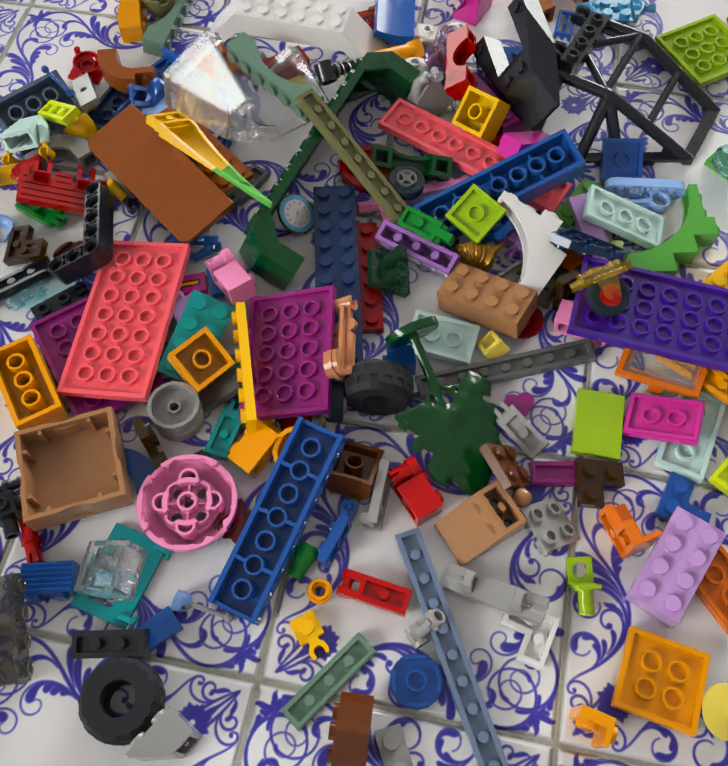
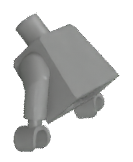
[408,66,463,117]

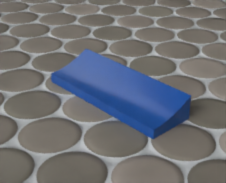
[373,0,415,46]

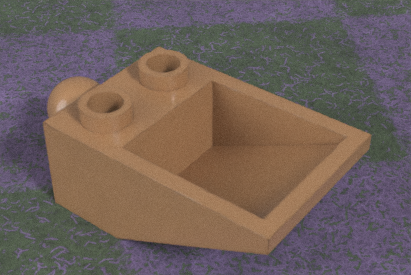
[434,480,532,567]

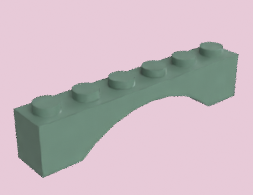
[142,0,194,57]
[226,32,324,122]

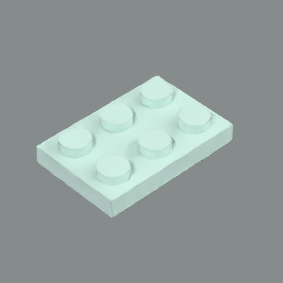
[407,309,480,366]

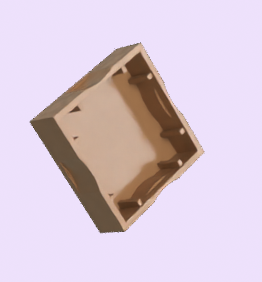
[14,406,134,531]

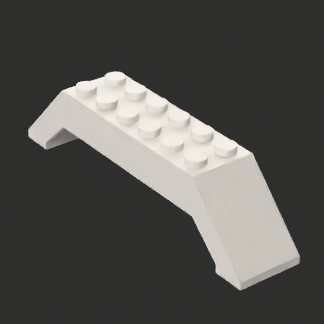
[205,0,388,60]

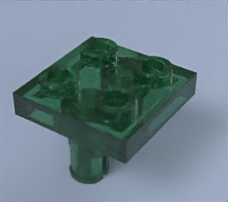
[367,244,410,298]

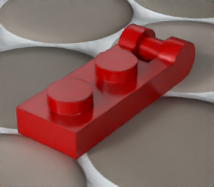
[336,569,412,617]

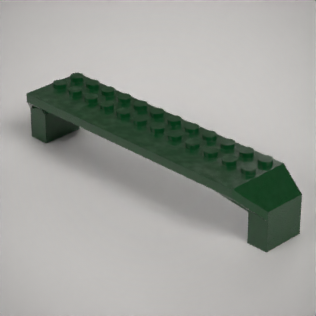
[239,51,421,291]

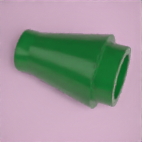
[288,541,318,581]

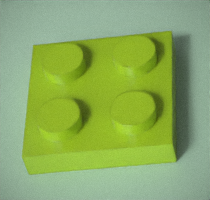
[445,183,507,245]

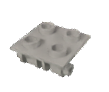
[519,497,581,557]

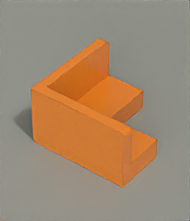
[598,504,663,560]

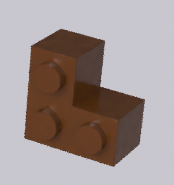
[326,692,374,766]

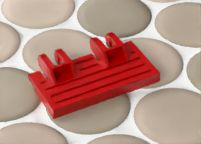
[16,156,106,215]

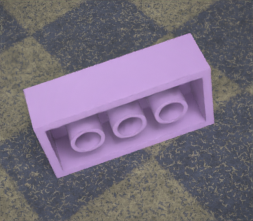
[624,506,727,628]

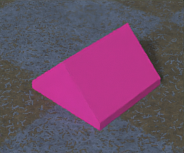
[452,0,492,26]

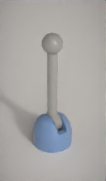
[171,589,234,623]

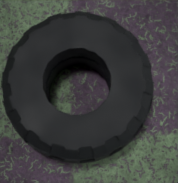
[343,359,414,416]
[78,657,166,746]

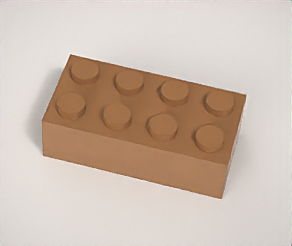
[437,262,538,339]

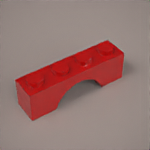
[444,25,476,102]

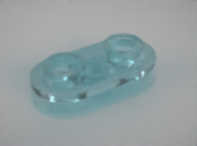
[3,281,48,311]

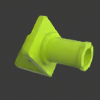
[566,556,602,615]

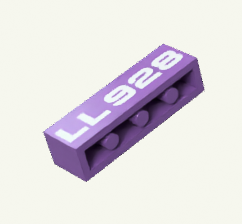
[374,220,461,279]

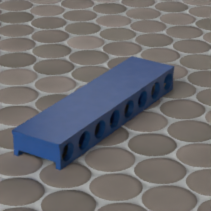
[208,416,347,626]

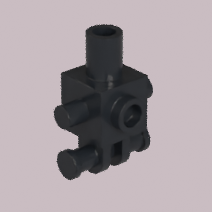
[0,476,23,540]

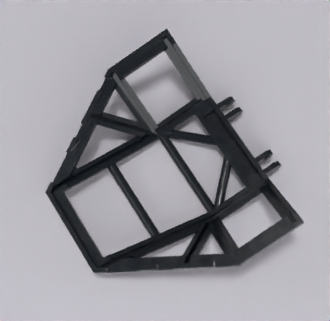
[528,5,721,166]

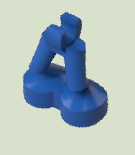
[171,233,222,262]

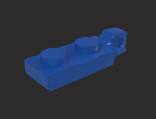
[317,498,359,569]

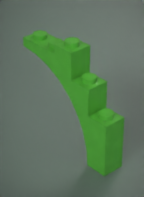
[618,184,720,276]

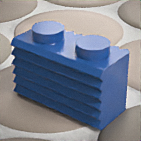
[18,560,80,603]

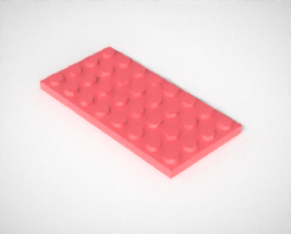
[56,240,191,403]

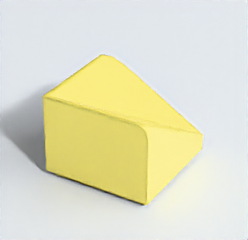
[476,329,510,360]

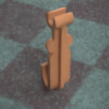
[323,295,358,380]

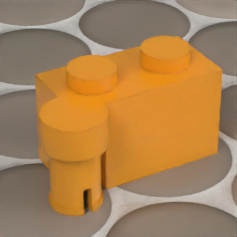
[227,419,282,479]

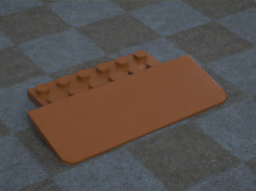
[88,101,254,243]

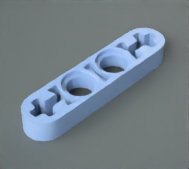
[604,177,685,200]

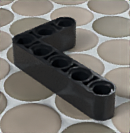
[48,181,114,285]

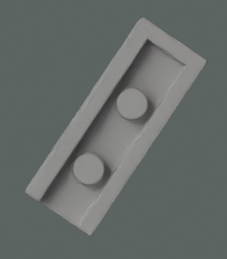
[359,459,394,531]

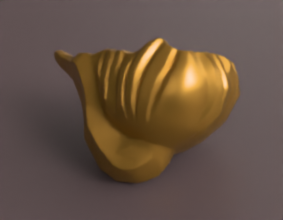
[455,241,506,272]

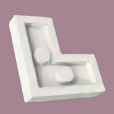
[500,613,560,671]

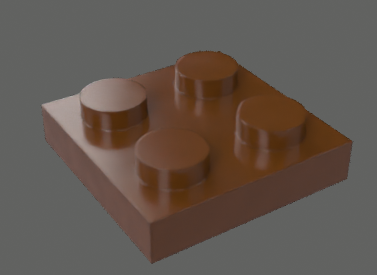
[479,443,531,490]

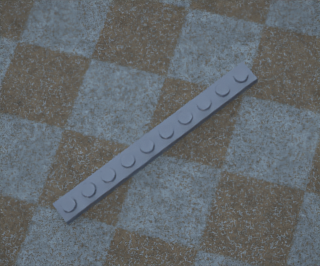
[395,527,509,766]

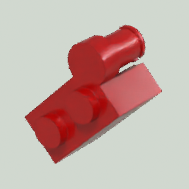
[387,456,444,527]

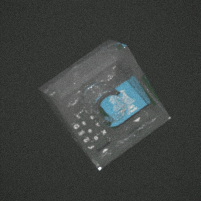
[73,540,148,602]

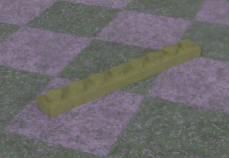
[295,88,407,225]

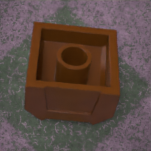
[325,440,385,501]

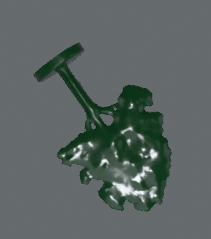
[385,316,501,496]

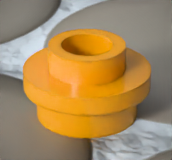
[307,578,333,605]

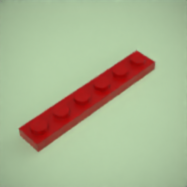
[356,222,384,334]

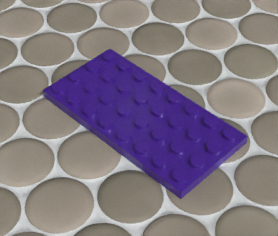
[567,255,728,373]

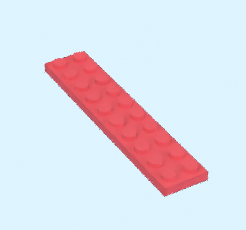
[378,98,573,213]

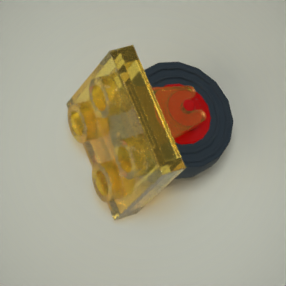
[570,259,633,317]

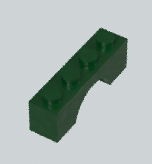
[369,144,453,182]

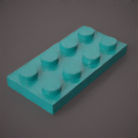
[156,289,235,384]

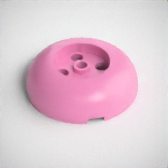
[136,454,238,552]

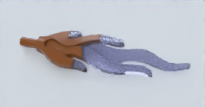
[214,40,266,127]

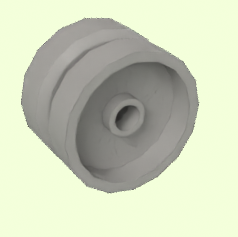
[147,381,205,442]

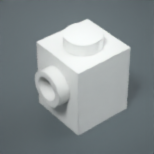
[413,23,441,54]

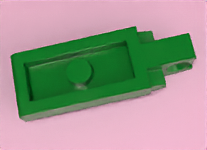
[397,205,456,246]

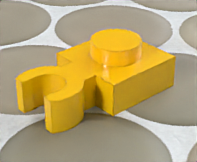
[289,609,330,662]

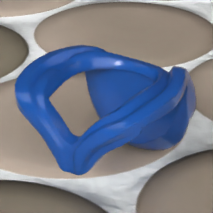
[126,77,167,109]

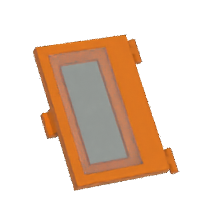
[615,348,709,400]

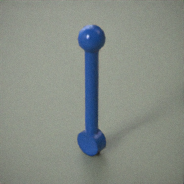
[41,65,74,98]
[112,91,140,118]

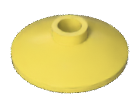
[702,683,728,741]

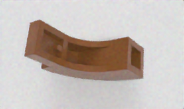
[97,48,157,93]

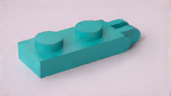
[204,399,244,461]

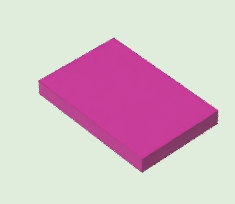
[622,393,705,446]

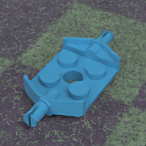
[575,0,656,23]

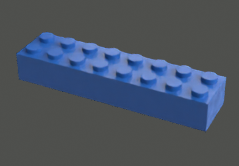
[413,128,586,246]

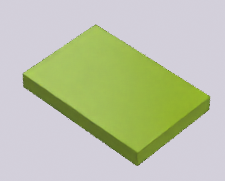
[570,388,625,462]

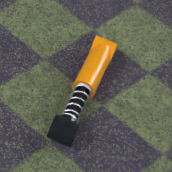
[314,39,427,86]

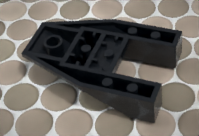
[474,0,560,131]

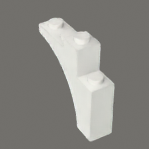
[497,190,567,295]

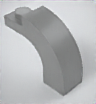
[23,134,101,172]

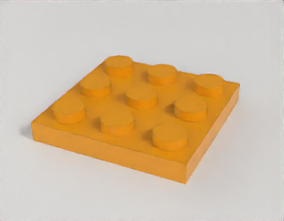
[610,626,711,737]

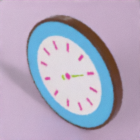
[277,194,314,234]

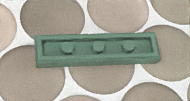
[280,632,377,732]

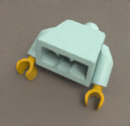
[0,115,56,165]

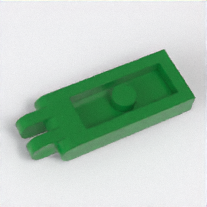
[14,202,69,229]

